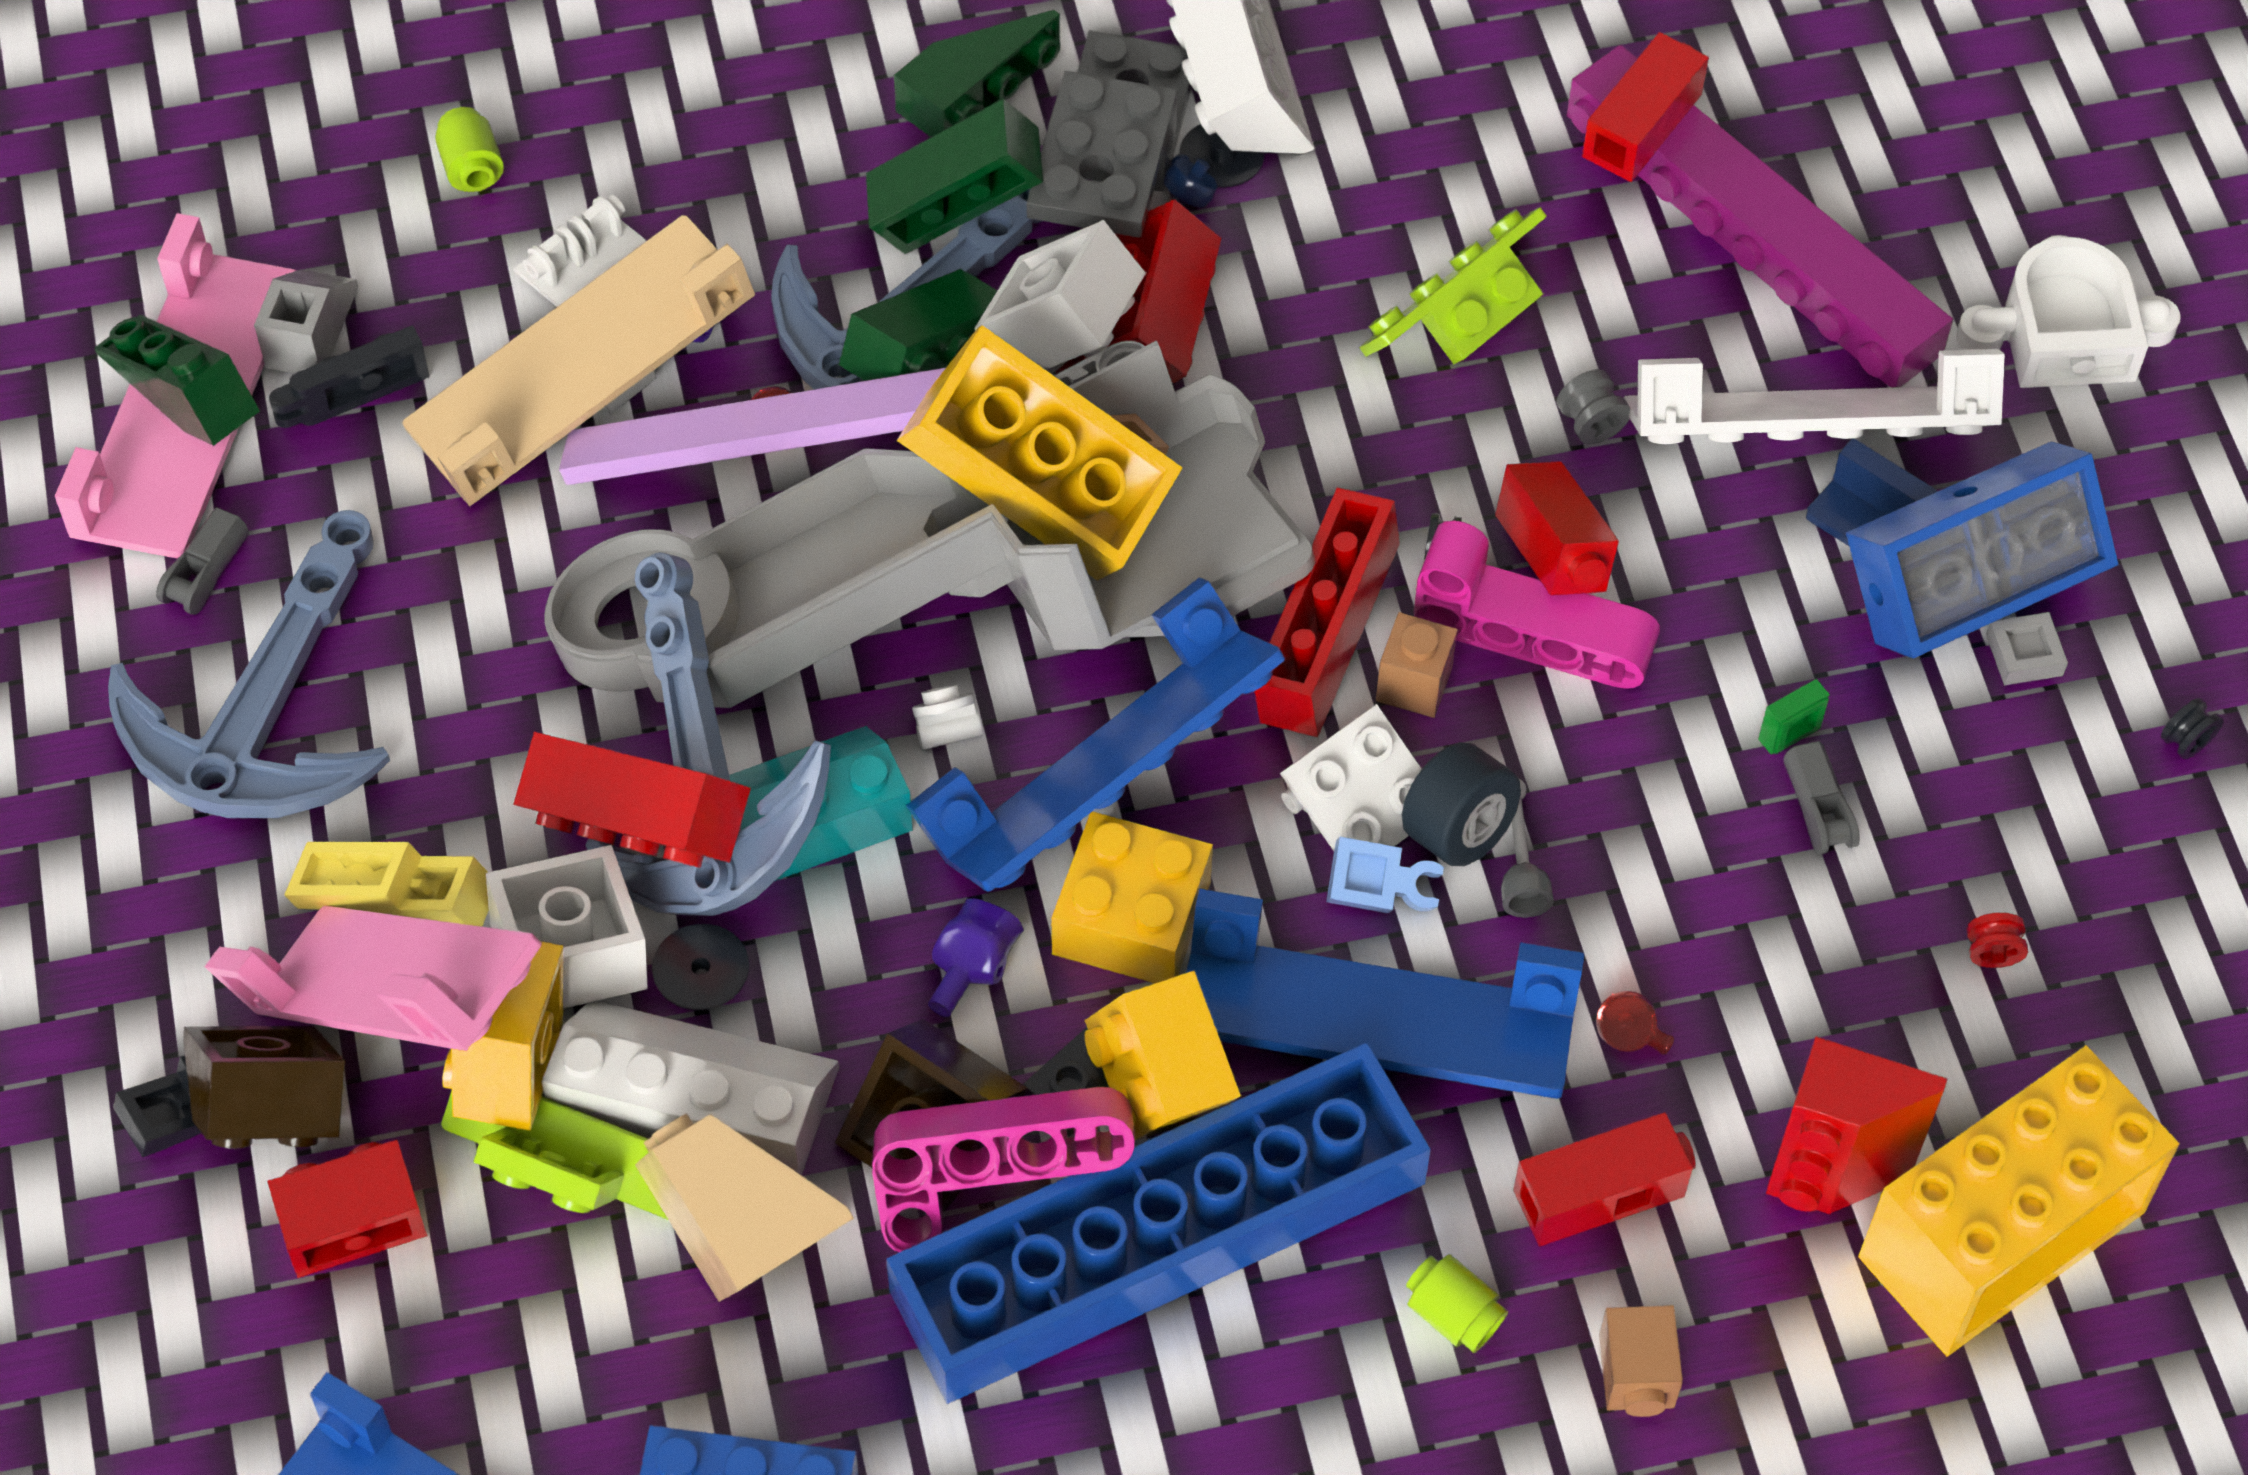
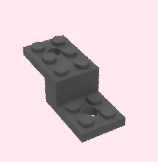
[1026,30,1192,238]

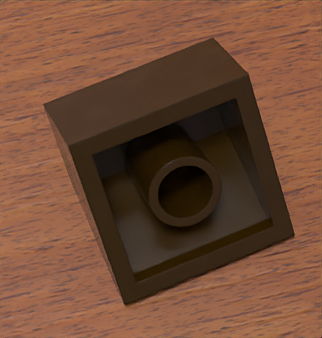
[834,1019,1028,1212]
[183,1026,345,1148]

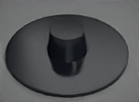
[1180,124,1265,188]
[652,924,749,1010]

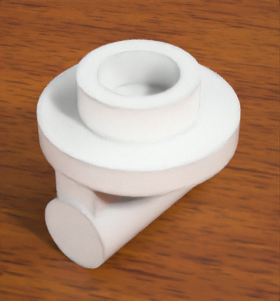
[912,684,983,750]

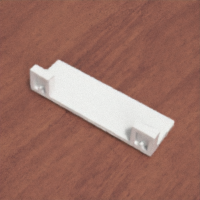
[1624,349,2005,444]

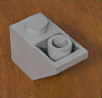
[254,269,358,373]

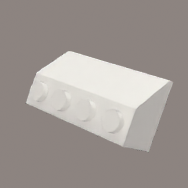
[1166,0,1315,154]
[542,1001,839,1176]

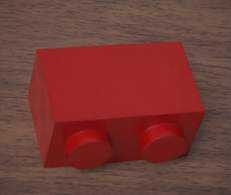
[267,1140,427,1278]

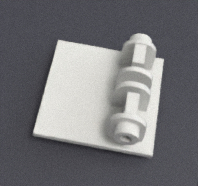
[514,194,646,307]
[1280,704,1422,851]

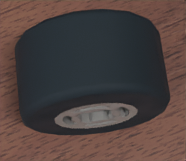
[1401,742,1521,866]

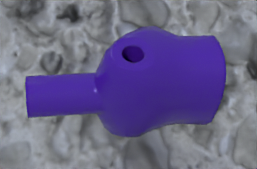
[928,898,1024,1017]

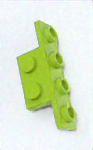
[1359,207,1547,364]
[441,1091,668,1220]

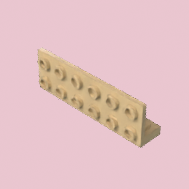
[402,216,755,506]

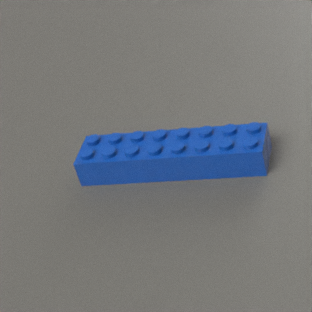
[886,1042,1431,1404]

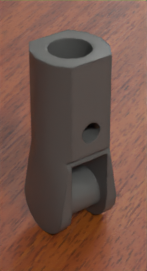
[156,507,249,615]
[1783,741,1860,855]

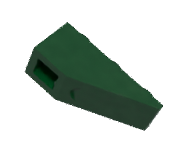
[894,10,1061,137]
[94,314,260,446]

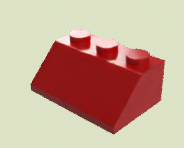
[1056,199,1222,383]
[1766,1036,1948,1214]

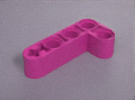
[1414,521,1660,689]
[872,1087,1135,1253]

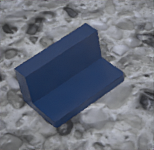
[1806,438,1938,546]

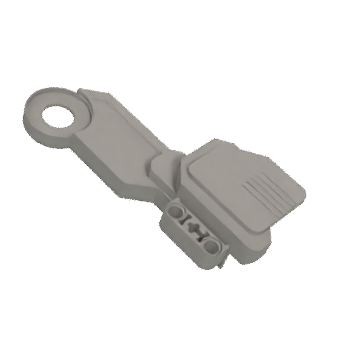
[544,341,1315,708]

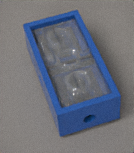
[1846,441,2119,659]

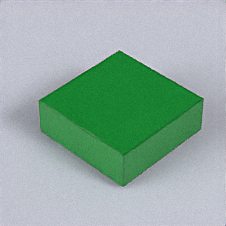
[1758,679,1830,755]

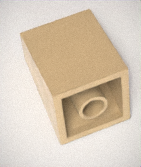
[635,1113,854,1302]

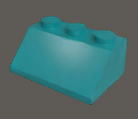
[729,726,913,881]

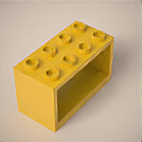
[1858,1045,2180,1357]

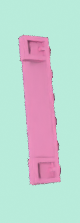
[55,213,296,559]
[204,906,542,1051]

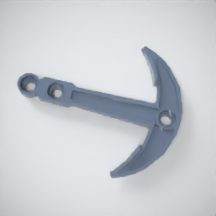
[771,189,1043,390]
[108,510,390,818]
[585,552,831,916]

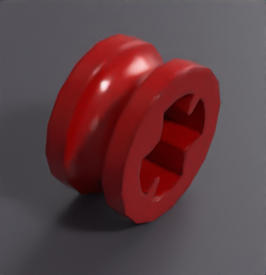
[1967,912,2028,968]

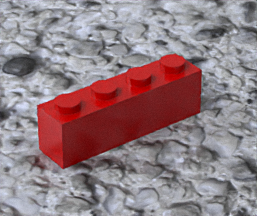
[1254,487,1400,738]
[513,732,751,868]

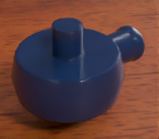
[1164,154,1217,208]

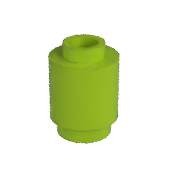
[435,107,504,192]
[1406,1254,1508,1353]

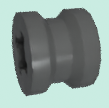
[1557,369,1630,444]

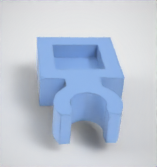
[1326,837,1444,913]

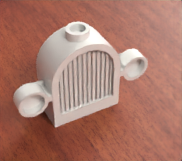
[1956,235,2180,388]

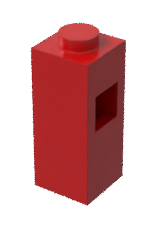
[1582,32,1709,183]
[1495,461,1619,596]
[1513,1112,1696,1247]

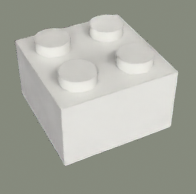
[974,220,1146,374]
[485,845,647,1009]

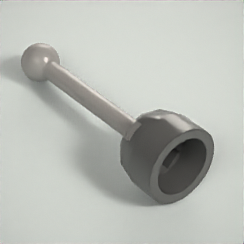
[1501,779,1554,918]

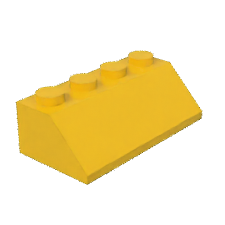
[897,325,1183,581]

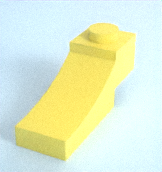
[284,842,489,927]

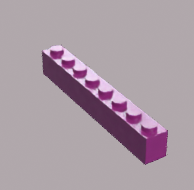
[1567,45,1953,388]

